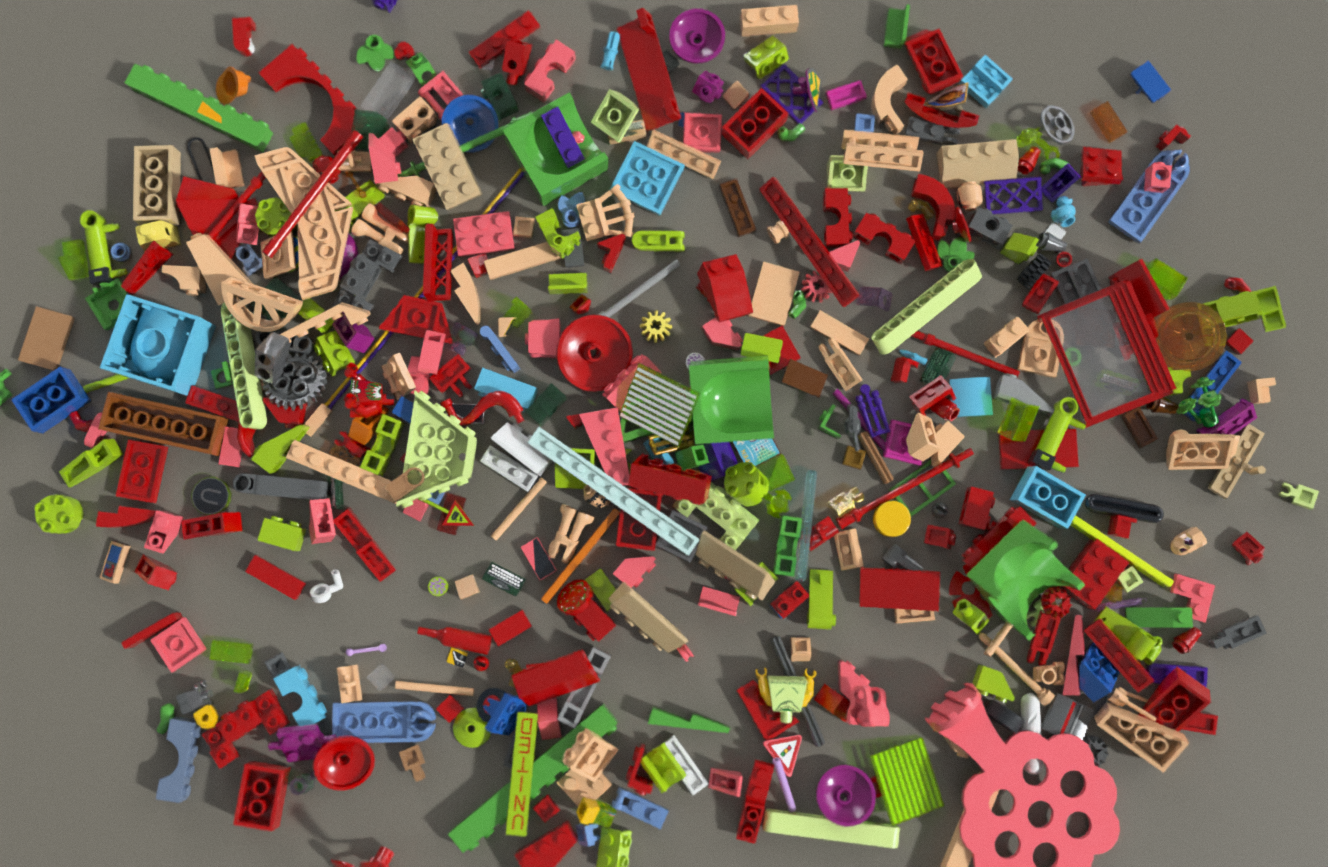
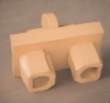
[337,150,372,172]
[337,664,362,703]

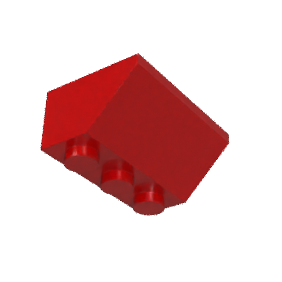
[1108,259,1170,317]

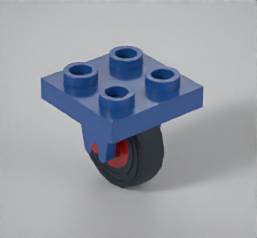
[477,688,527,736]

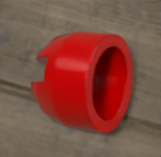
[1056,252,1072,267]
[473,655,490,671]

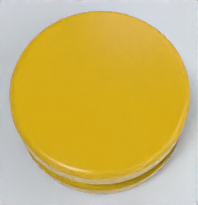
[873,501,911,537]

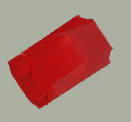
[905,28,963,94]

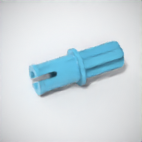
[601,31,620,71]

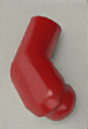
[69,411,93,432]

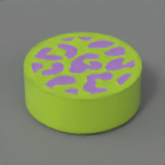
[428,577,449,596]

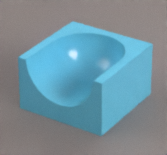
[100,294,216,396]

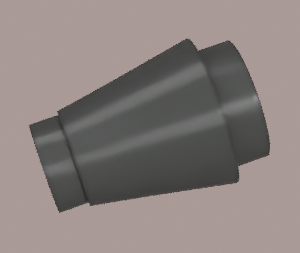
[1036,232,1067,253]

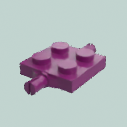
[268,724,337,762]

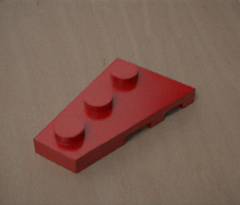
[121,240,174,295]
[736,680,800,741]

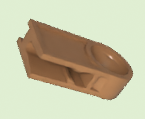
[384,467,425,502]

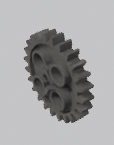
[263,353,328,411]

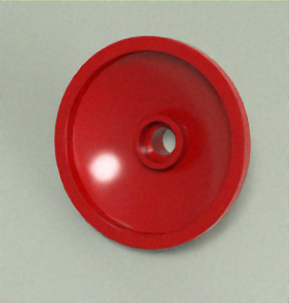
[313,736,375,791]

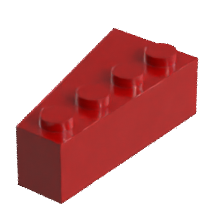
[628,453,712,505]

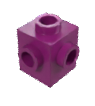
[692,70,724,103]

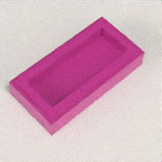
[825,80,867,111]

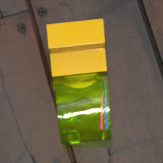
[576,797,617,827]

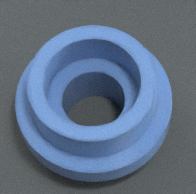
[111,243,131,262]

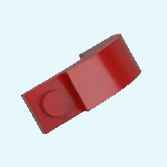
[911,174,955,241]

